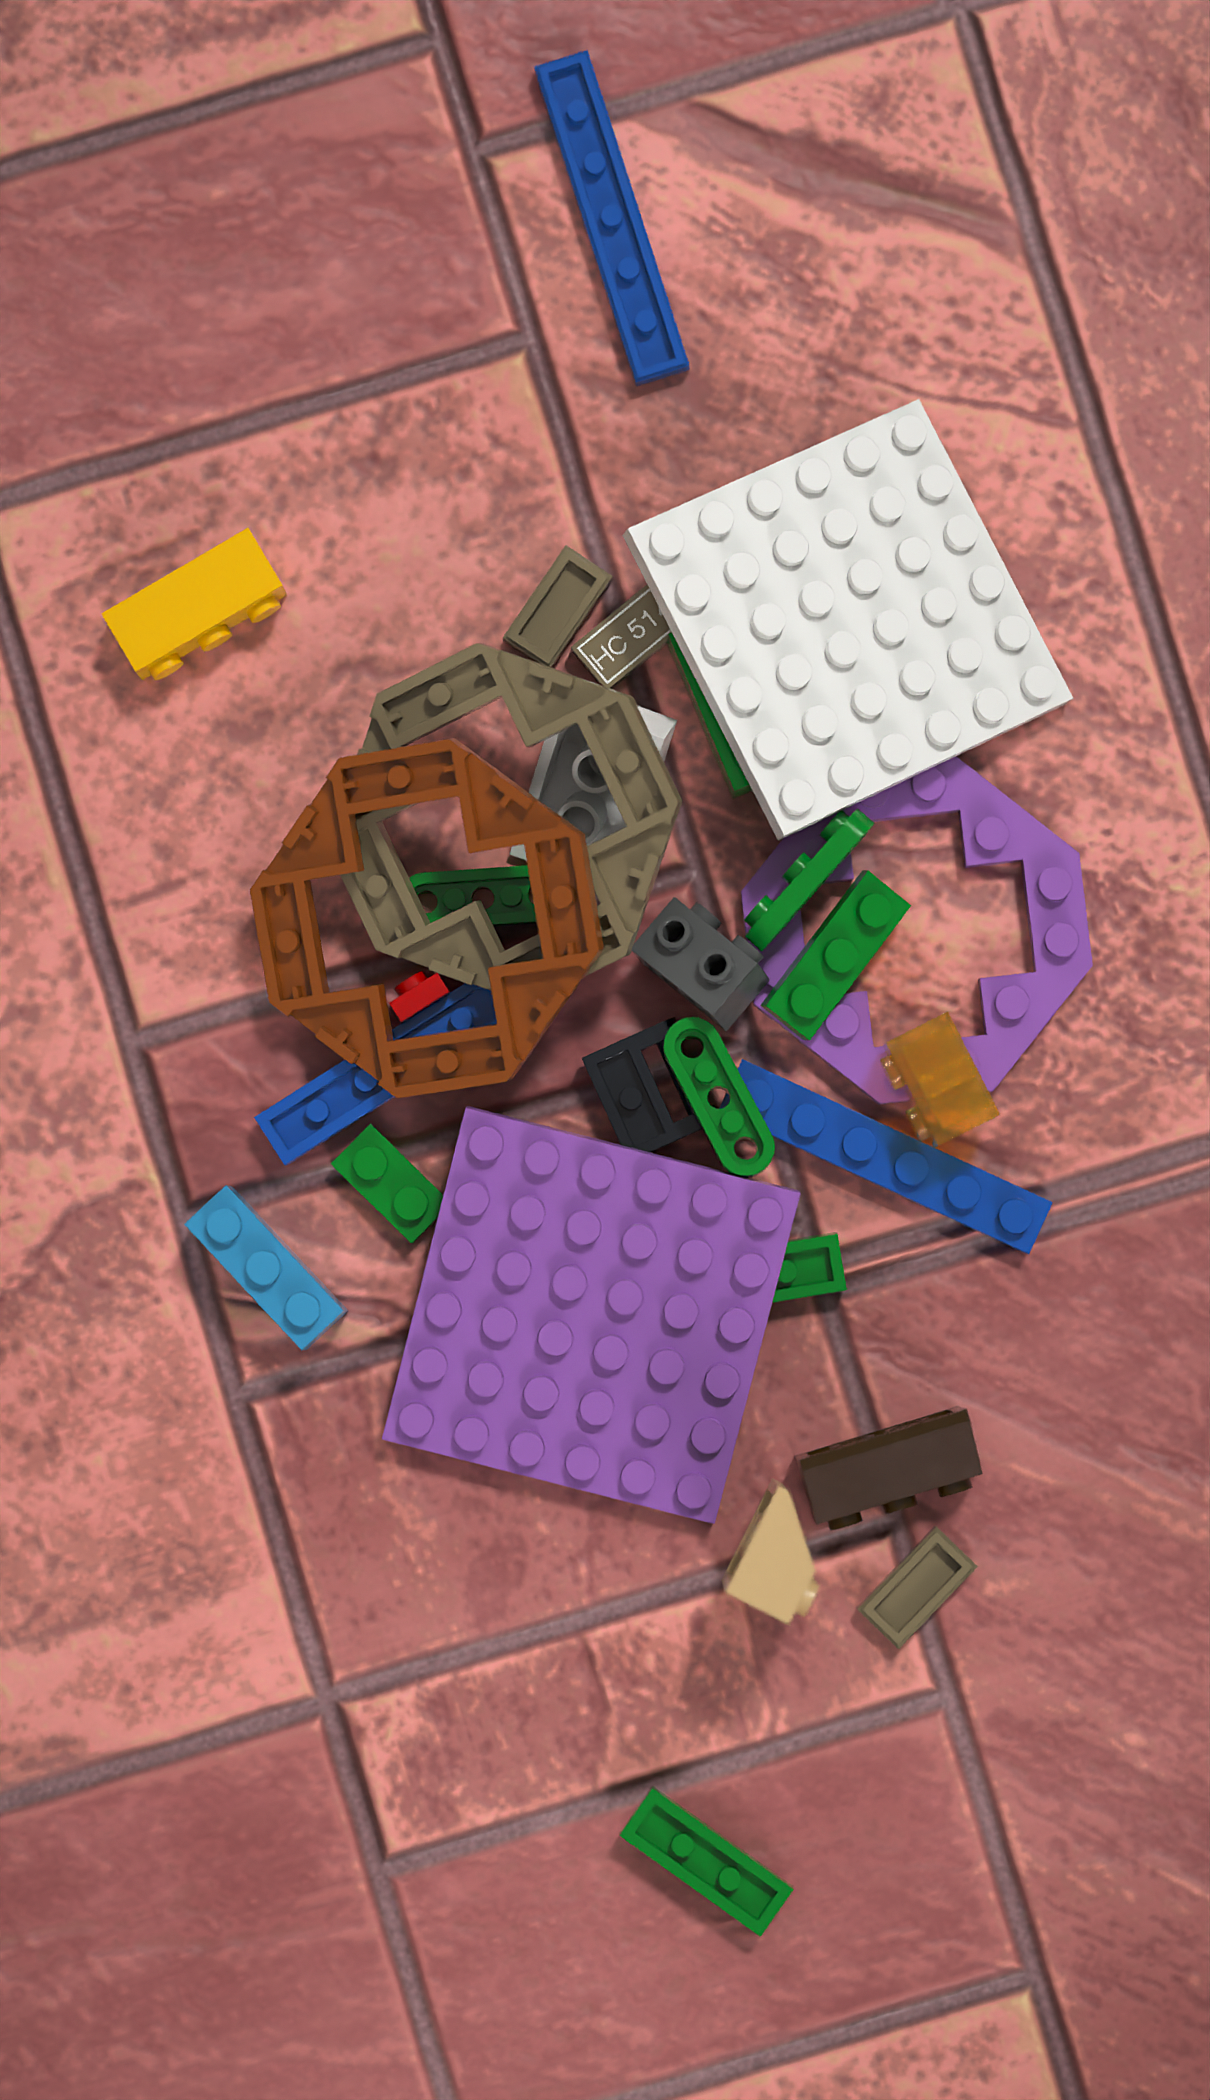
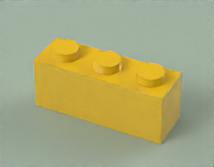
[101,528,287,680]

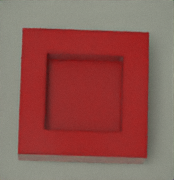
[389,971,450,1023]

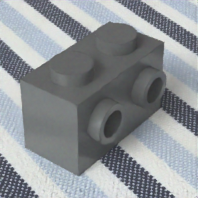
[632,897,770,1031]

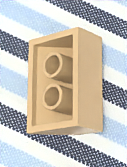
[721,1478,820,1624]

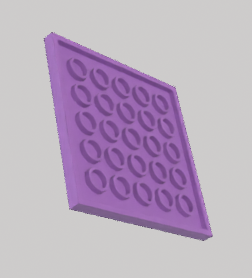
[382,1106,800,1524]

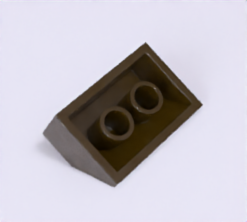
[795,1406,982,1531]

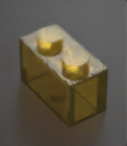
[879,1012,1000,1148]

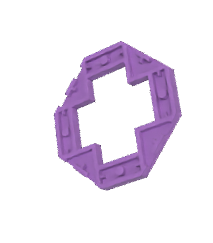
[741,756,1093,1105]

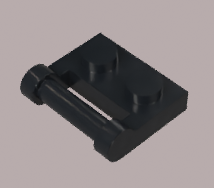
[582,1017,716,1153]

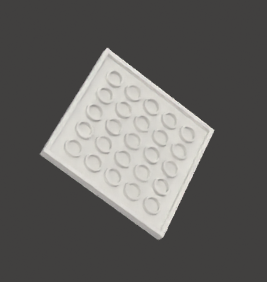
[622,399,1073,841]

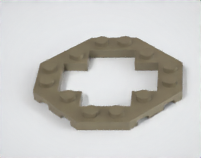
[340,643,682,990]

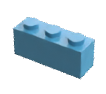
[184,1185,348,1350]

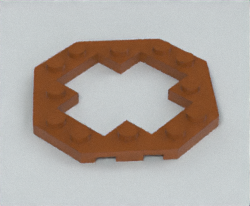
[250,738,604,1098]

